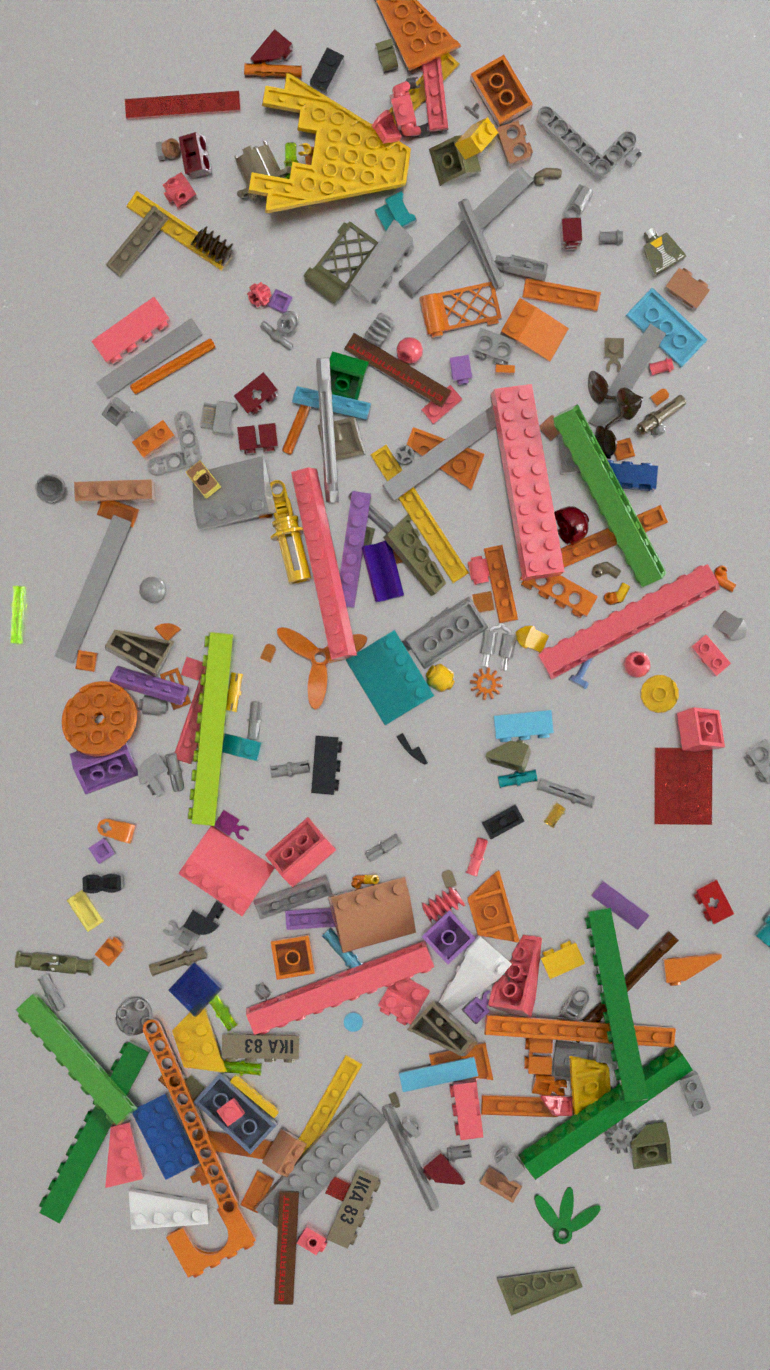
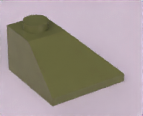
[631,1122,672,1169]

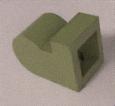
[375,38,398,72]

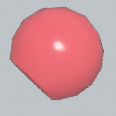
[396,337,423,364]
[624,651,651,678]

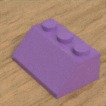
[70,742,138,795]

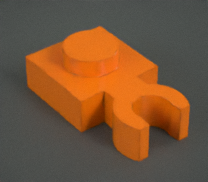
[531,1074,567,1096]

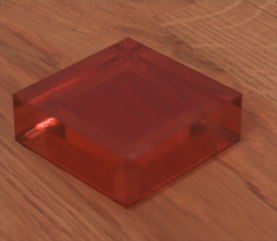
[325,1176,351,1201]

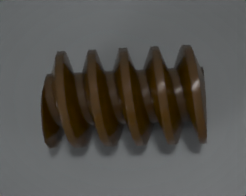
[191,226,234,266]

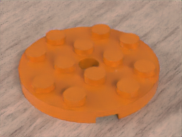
[62,681,137,757]

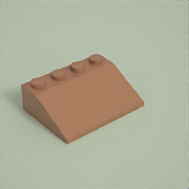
[328,877,416,953]

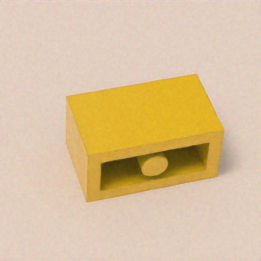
[455,117,498,160]
[540,940,585,979]

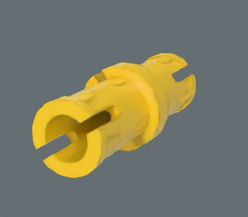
[226,672,243,712]

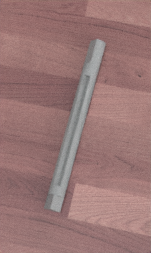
[316,357,339,503]

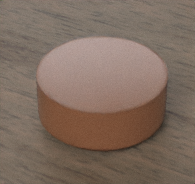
[162,138,181,159]

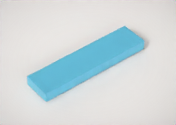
[292,386,371,420]
[399,1056,478,1092]

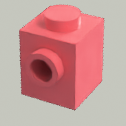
[296,1224,328,1255]

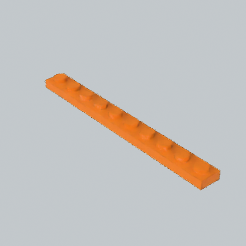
[484,1015,676,1048]

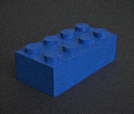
[132,1091,200,1180]

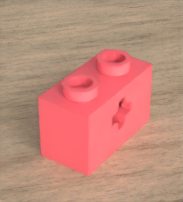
[689,634,731,676]

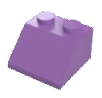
[422,910,476,965]

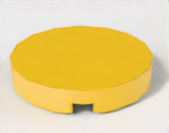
[640,675,679,713]

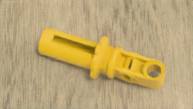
[270,480,311,584]

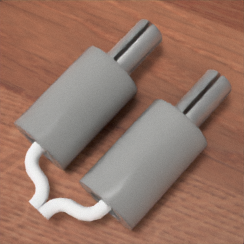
[480,623,517,671]

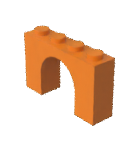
[166,1201,257,1278]

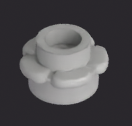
[254,983,272,1000]

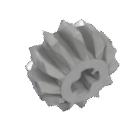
[365,312,394,346]
[605,1121,637,1154]

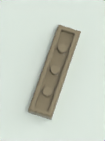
[106,206,169,277]

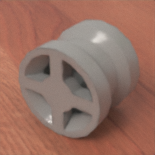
[395,445,414,465]

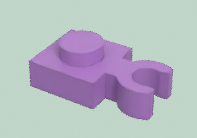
[462,990,490,1024]

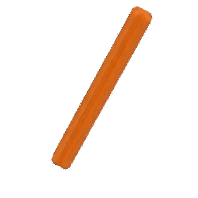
[130,338,215,394]

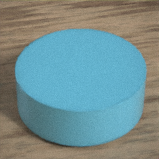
[344,1012,363,1032]

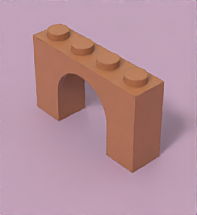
[74,479,156,505]

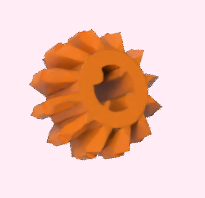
[470,668,503,700]

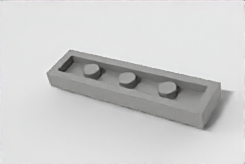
[253,876,332,919]

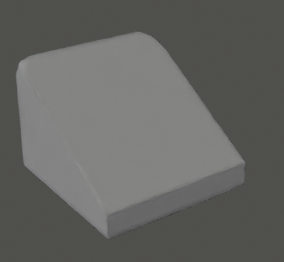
[102,397,130,426]

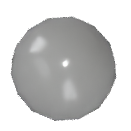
[139,576,165,603]

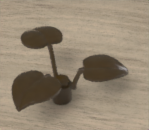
[588,371,643,459]

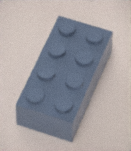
[194,1072,278,1154]

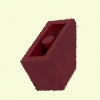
[250,29,293,64]
[423,1150,466,1185]

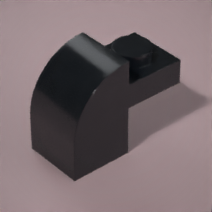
[183,900,224,935]

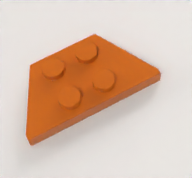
[467,871,520,943]

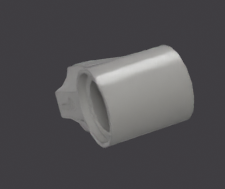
[563,184,594,218]

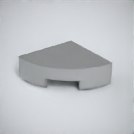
[625,148,643,166]

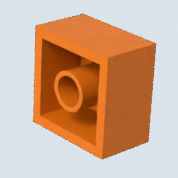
[271,934,315,980]

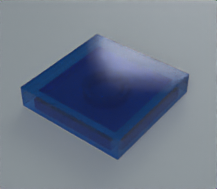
[168,962,222,1017]

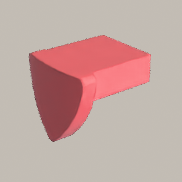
[372,110,402,144]

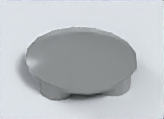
[115,998,153,1036]

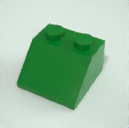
[329,351,369,400]

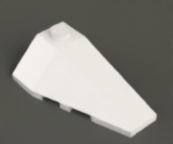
[439,936,512,1012]

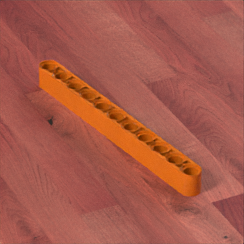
[143,1019,238,1216]

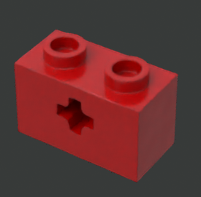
[694,879,734,924]

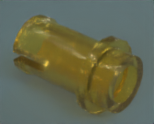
[544,803,566,828]

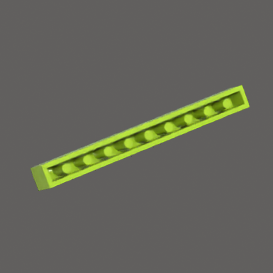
[187,632,233,826]

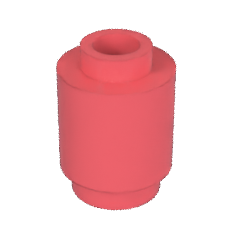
[468,556,490,585]

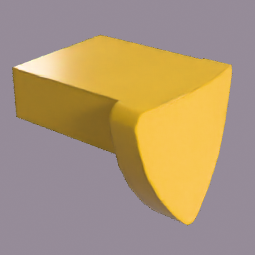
[515,625,549,653]

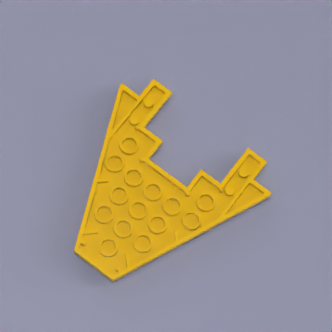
[248,73,411,213]

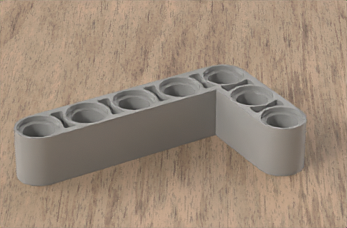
[537,106,637,179]

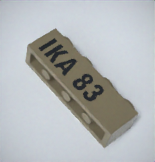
[222,1033,300,1063]
[327,1166,381,1249]

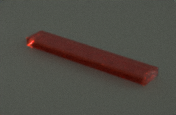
[125,91,241,119]

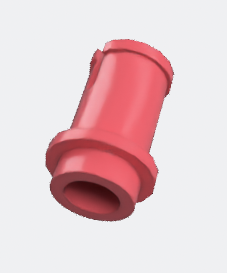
[649,358,674,375]

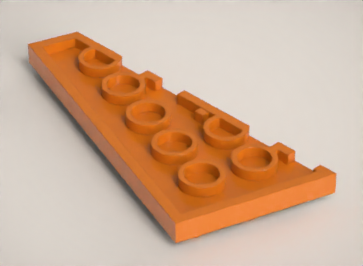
[376,0,461,71]

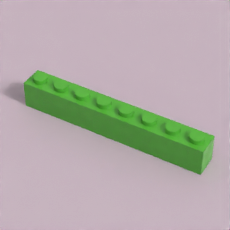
[16,994,138,1125]

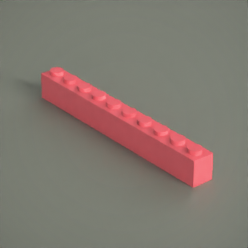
[291,467,357,660]
[539,564,720,680]
[246,941,434,1035]

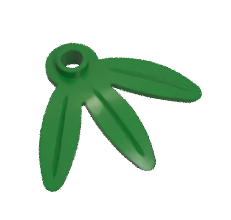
[534,1187,601,1244]

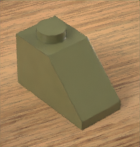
[485,740,531,773]

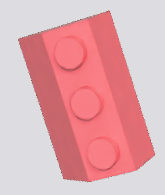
[265,817,336,888]

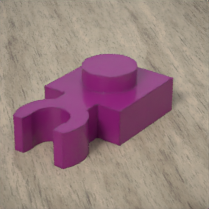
[214,810,250,840]

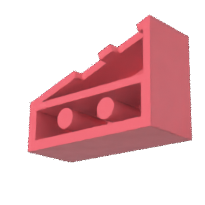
[450,1078,483,1140]
[105,1120,145,1188]

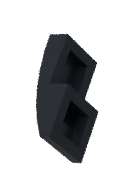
[396,733,428,765]

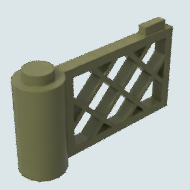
[303,221,379,304]

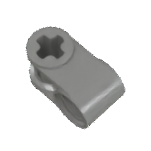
[558,987,589,1021]

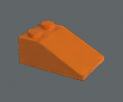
[500,298,569,362]

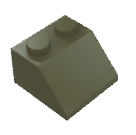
[429,135,481,185]

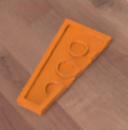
[406,427,485,490]

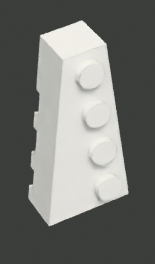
[128,1188,210,1230]

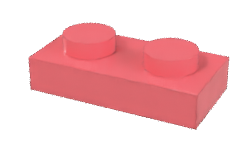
[421,385,463,425]

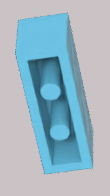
[493,710,554,742]

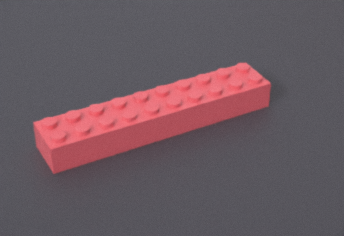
[491,384,565,581]

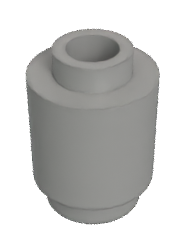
[139,695,167,716]

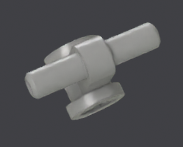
[260,311,298,350]

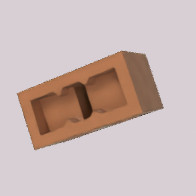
[496,120,533,167]

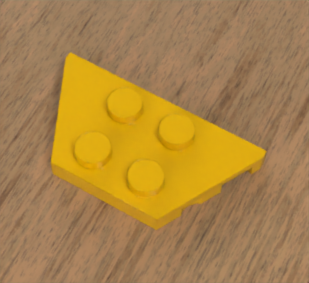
[172,1001,227,1073]
[569,1056,611,1116]

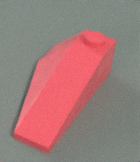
[488,935,542,1017]

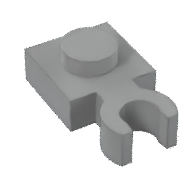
[163,921,200,952]

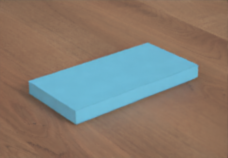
[626,288,708,368]

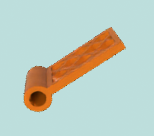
[419,282,502,338]

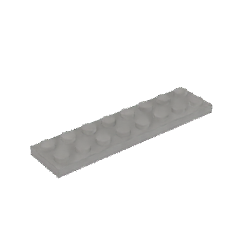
[254,1094,387,1228]

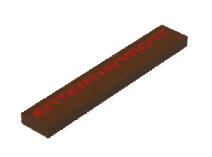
[344,333,452,408]
[273,1191,299,1305]

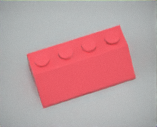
[91,297,170,364]

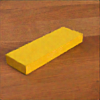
[230,1074,279,1118]

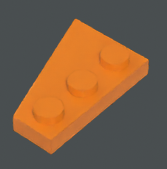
[429,1042,493,1080]

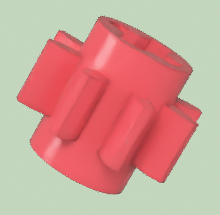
[247,282,272,307]

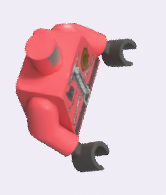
[389,77,432,137]

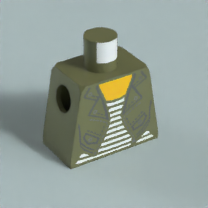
[642,227,686,277]

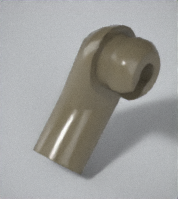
[533,168,562,185]
[592,562,621,578]

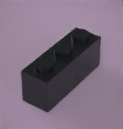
[311,736,342,795]

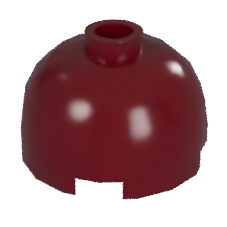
[554,506,589,545]

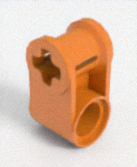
[97,819,136,844]

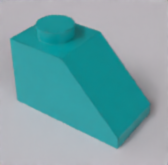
[222,733,262,761]

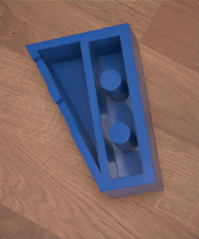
[608,460,658,492]

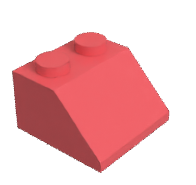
[677,707,725,752]

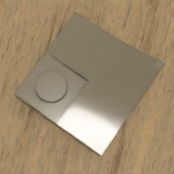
[317,417,366,460]

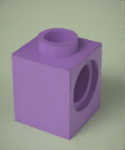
[449,355,472,385]

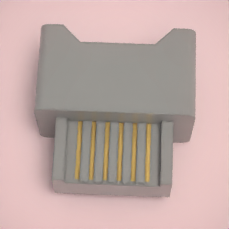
[200,400,237,437]

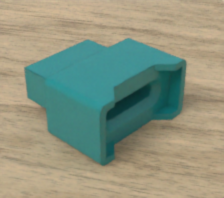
[375,191,417,232]

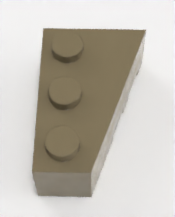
[105,629,174,677]
[407,1002,478,1056]

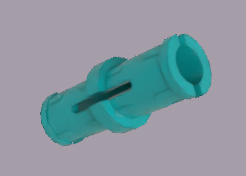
[498,769,538,788]

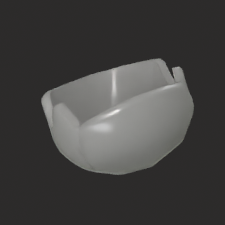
[35,474,65,503]

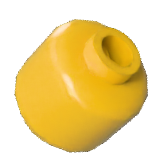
[425,664,455,692]

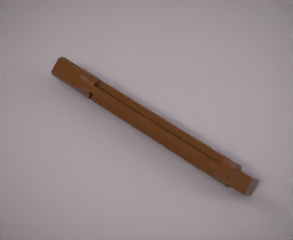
[576,931,679,1043]

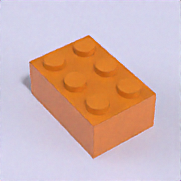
[470,54,533,127]

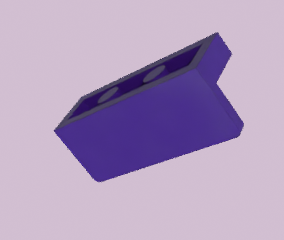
[362,541,404,602]

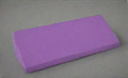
[591,880,650,930]

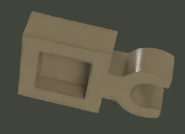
[604,338,624,372]

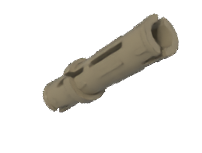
[637,395,686,435]
[149,947,207,976]

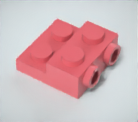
[378,979,430,1026]

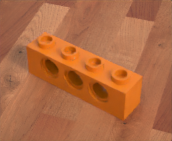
[519,575,598,618]

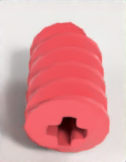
[422,887,465,924]

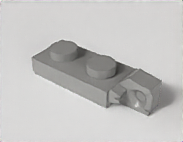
[495,255,548,281]

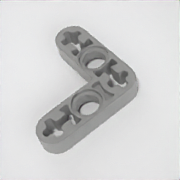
[147,411,202,476]

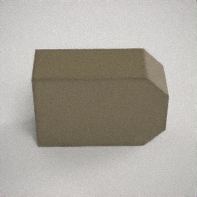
[441,870,457,889]

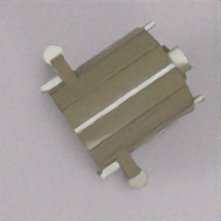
[234,141,291,201]

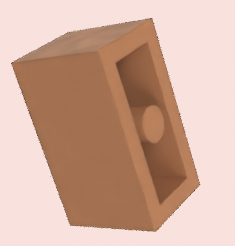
[664,268,710,311]
[262,1129,307,1177]

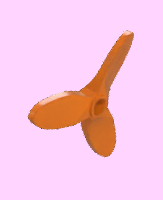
[277,627,367,710]

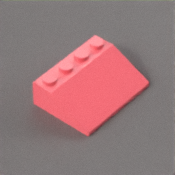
[178,826,275,916]

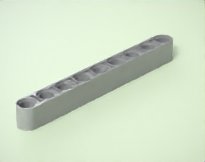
[398,166,534,297]

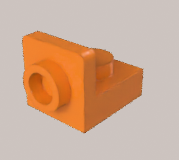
[94,937,124,967]

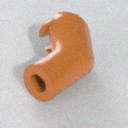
[714,565,736,592]

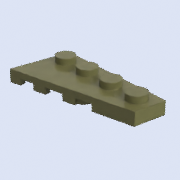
[383,514,446,596]
[497,1268,583,1316]

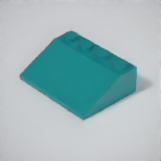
[346,630,434,725]

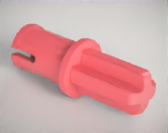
[466,837,488,876]

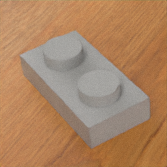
[402,1116,421,1139]

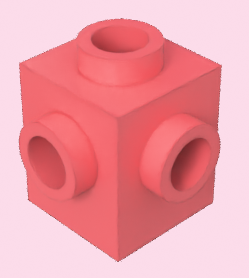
[163,172,196,207]

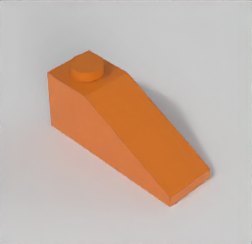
[662,953,722,986]

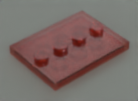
[654,748,713,825]

